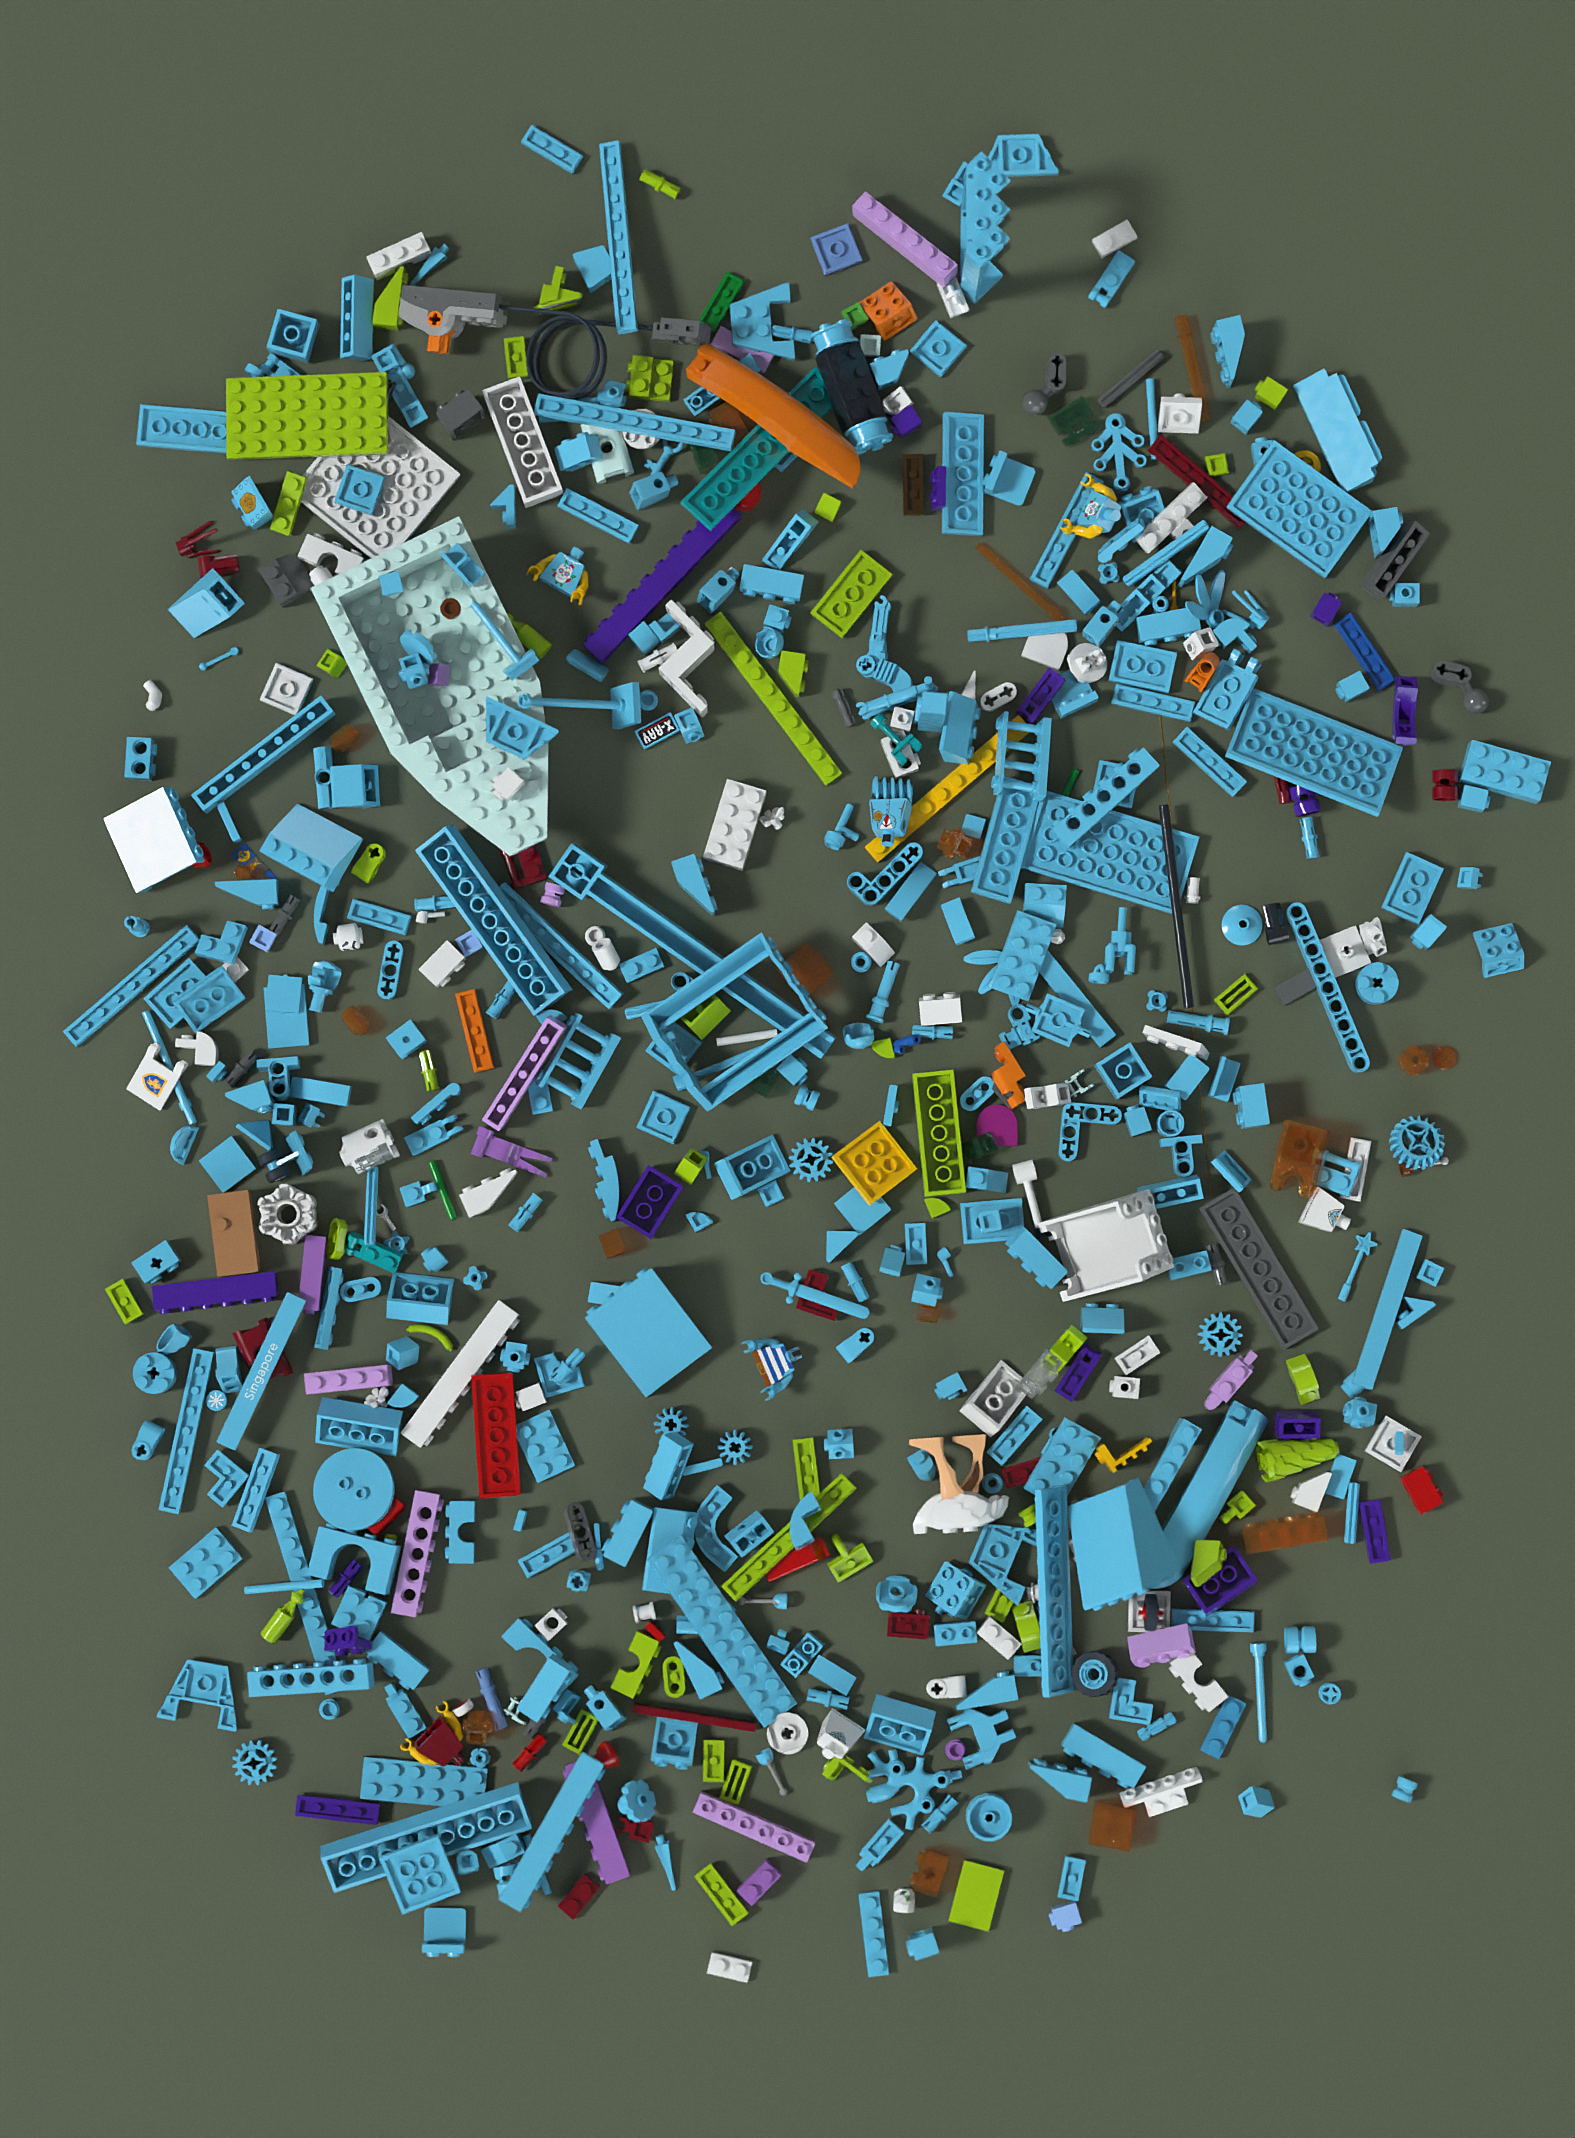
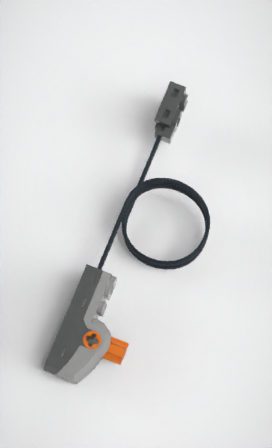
[399,285,711,400]

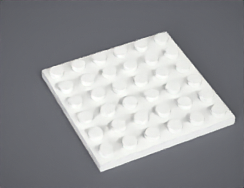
[301,416,461,558]

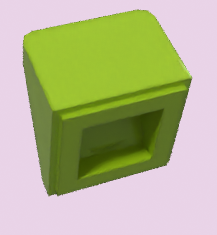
[814,493,841,522]
[316,649,347,679]

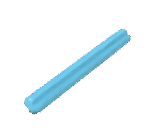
[1123,520,1210,587]

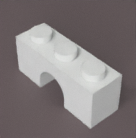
[366,232,431,281]
[298,533,365,575]
[1168,1654,1228,1712]

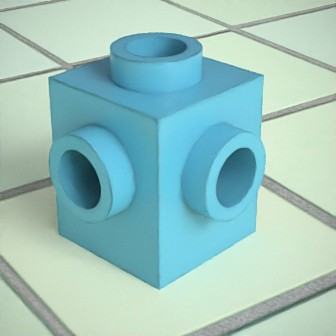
[597,379,627,408]
[398,653,430,690]
[500,1341,531,1372]
[1343,1397,1377,1428]
[824,1429,854,1459]

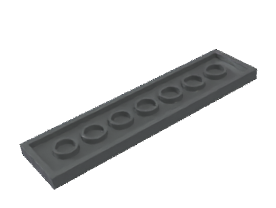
[1199,1188,1319,1350]

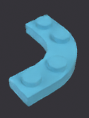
[695,1485,738,1572]

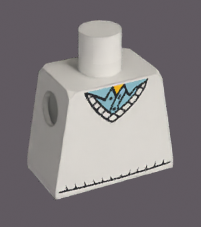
[1298,1187,1351,1232]
[817,1708,865,1759]

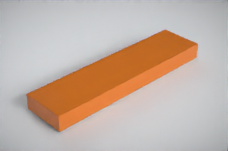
[455,989,494,1073]

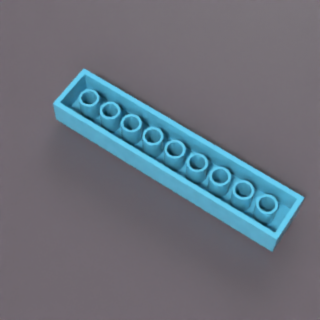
[415,824,572,1016]
[320,1782,532,1893]

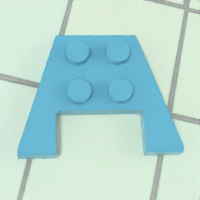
[730,283,795,361]
[968,1524,1037,1605]
[157,1659,237,1732]

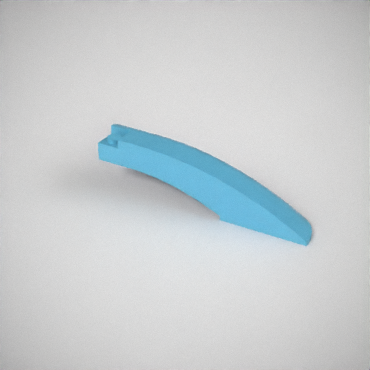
[1148,1400,1268,1589]

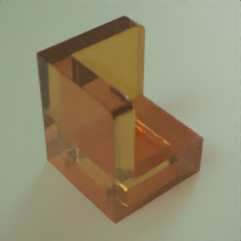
[599,1228,626,1259]

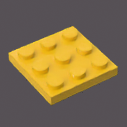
[831,1121,917,1206]

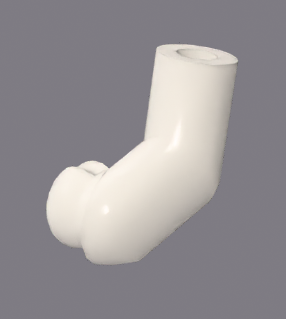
[143,680,162,711]

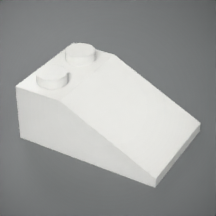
[959,1360,1032,1437]

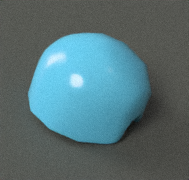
[755,626,784,659]
[843,1023,874,1049]

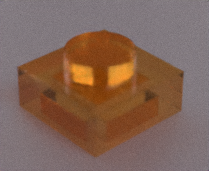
[916,1302,939,1324]

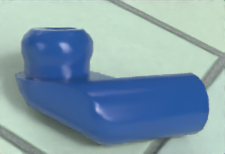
[893,1034,921,1054]

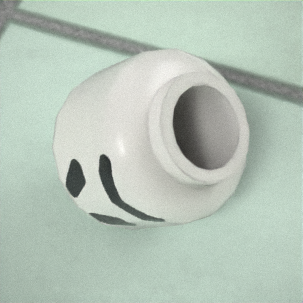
[333,923,364,951]

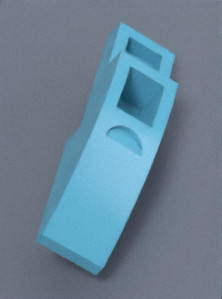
[683,353,762,417]
[588,1139,620,1222]

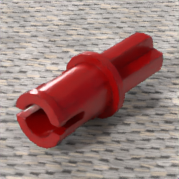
[512,1734,548,1772]

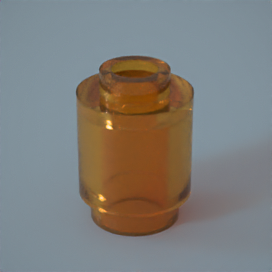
[329,724,360,753]
[340,1005,370,1036]

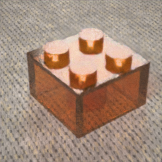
[776,942,834,997]
[1087,1800,1137,1852]

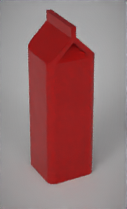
[766,1536,830,1582]

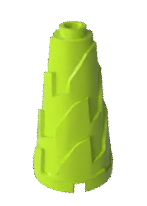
[1256,1438,1339,1482]

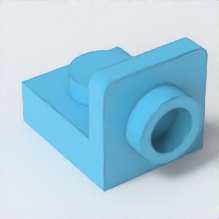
[674,707,704,744]

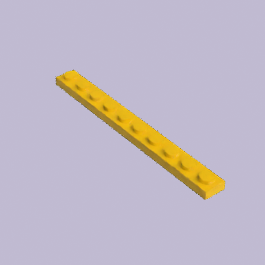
[865,715,1030,863]

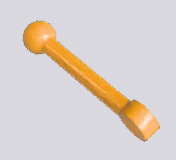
[1170,580,1179,611]

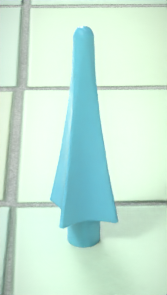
[409,244,450,286]
[655,1834,676,1890]

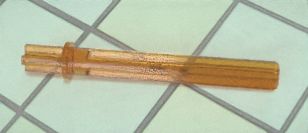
[1175,314,1211,422]

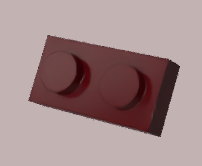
[557,1873,600,1920]

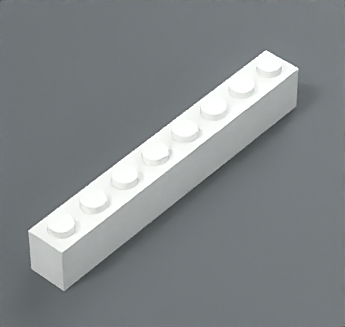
[401,1300,520,1448]

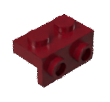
[887,1609,930,1640]

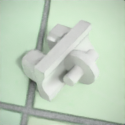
[937,277,969,318]
[1359,917,1387,957]

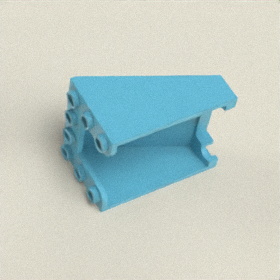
[585,1267,712,1397]
[1067,1477,1180,1611]

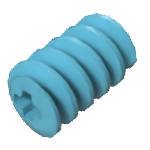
[871,776,913,805]

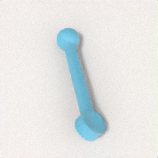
[199,647,239,670]

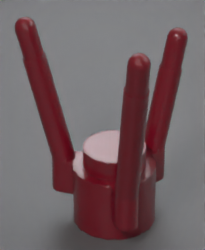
[176,521,219,559]

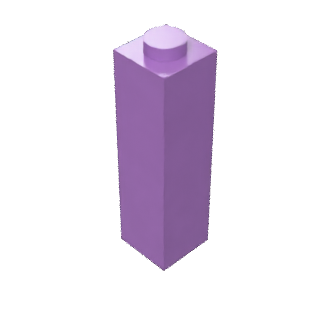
[299,1235,328,1315]

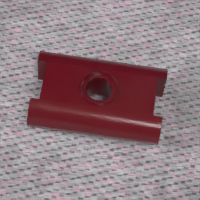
[232,1317,294,1386]

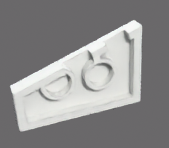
[1142,1025,1210,1061]

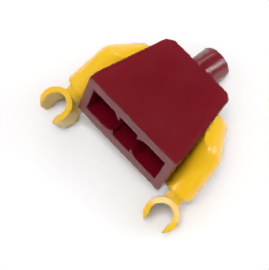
[400,1701,465,1767]

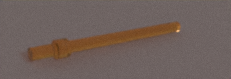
[975,542,1067,621]

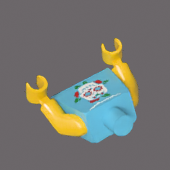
[1060,474,1121,539]
[526,547,589,605]

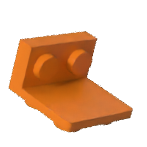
[859,282,918,341]

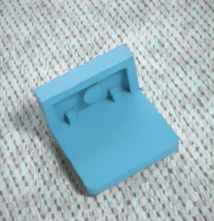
[982,450,1035,506]
[422,1907,466,1957]

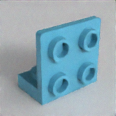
[1051,669,1099,719]
[1473,923,1524,978]
[925,1561,987,1620]

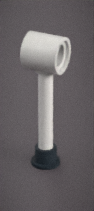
[1012,1160,1050,1239]

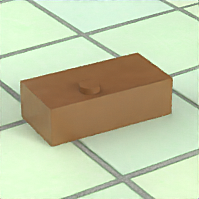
[207,1190,261,1277]

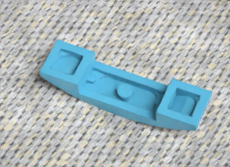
[371,346,428,428]
[314,881,340,945]

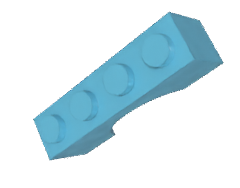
[501,1617,579,1692]

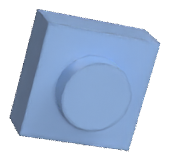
[249,925,277,953]
[455,930,483,957]

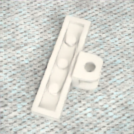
[1135,483,1207,553]

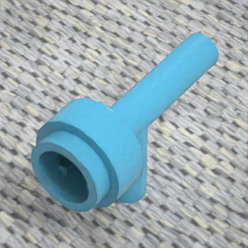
[824,803,859,850]

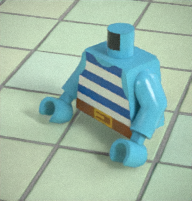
[741,1337,803,1401]

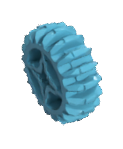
[1389,1115,1445,1170]

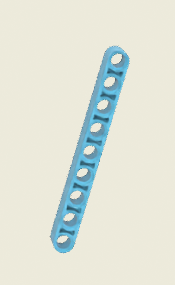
[1286,902,1370,1073]

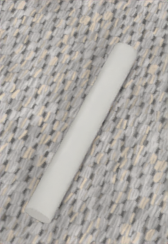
[716,1029,778,1046]

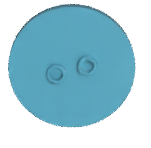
[313,1448,395,1531]

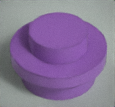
[945,1739,966,1760]

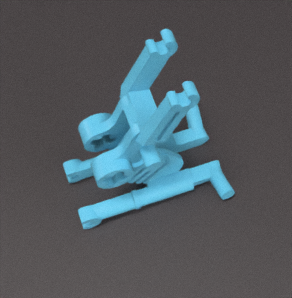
[856,595,938,720]

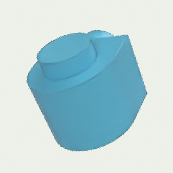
[421,1246,449,1273]

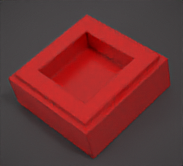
[645,1621,665,1642]

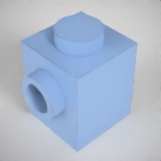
[1049,1901,1082,1932]

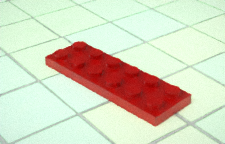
[471,1372,521,1498]

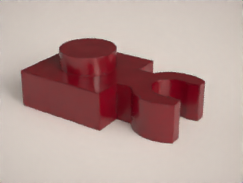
[616,1816,654,1843]

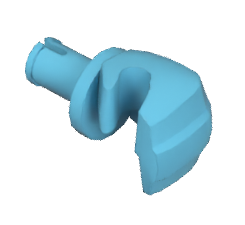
[308,960,342,1013]

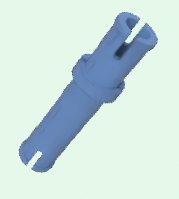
[475,1667,508,1730]

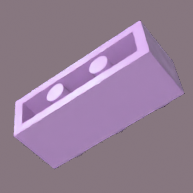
[1127,1623,1196,1667]

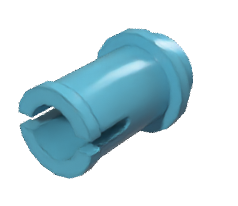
[1152,596,1169,613]

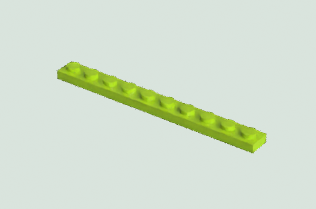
[704,612,842,786]

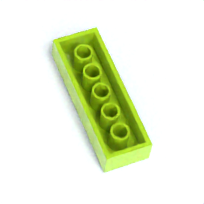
[912,1070,966,1197]

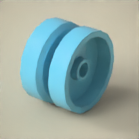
[966,1793,1012,1841]

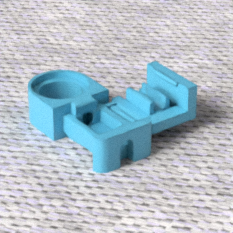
[998,1004,1040,1050]

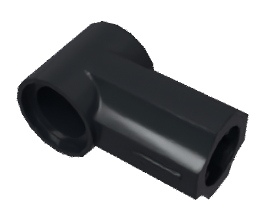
[1262,902,1289,945]

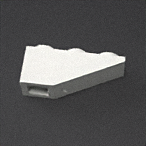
[459,1168,518,1218]

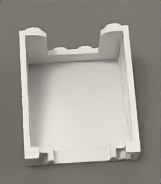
[1038,1189,1174,1302]

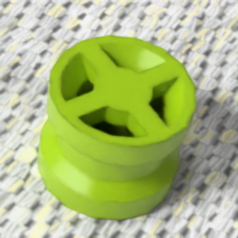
[1018,1503,1036,1527]

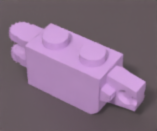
[1204,1350,1258,1410]

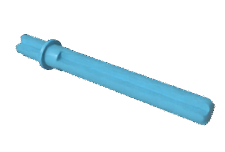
[967,620,1077,643]

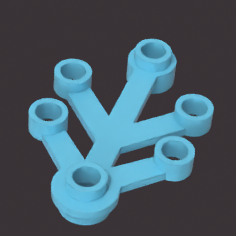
[1091,414,1146,493]

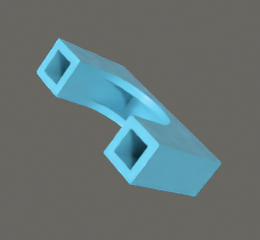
[307,1523,402,1595]

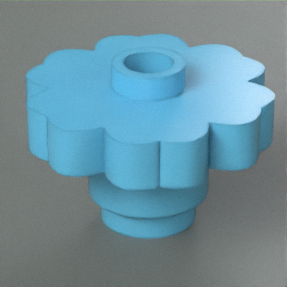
[618,1780,656,1823]

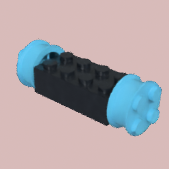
[810,319,893,455]

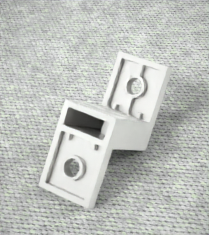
[658,600,715,718]

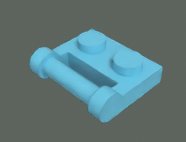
[1310,1149,1362,1197]

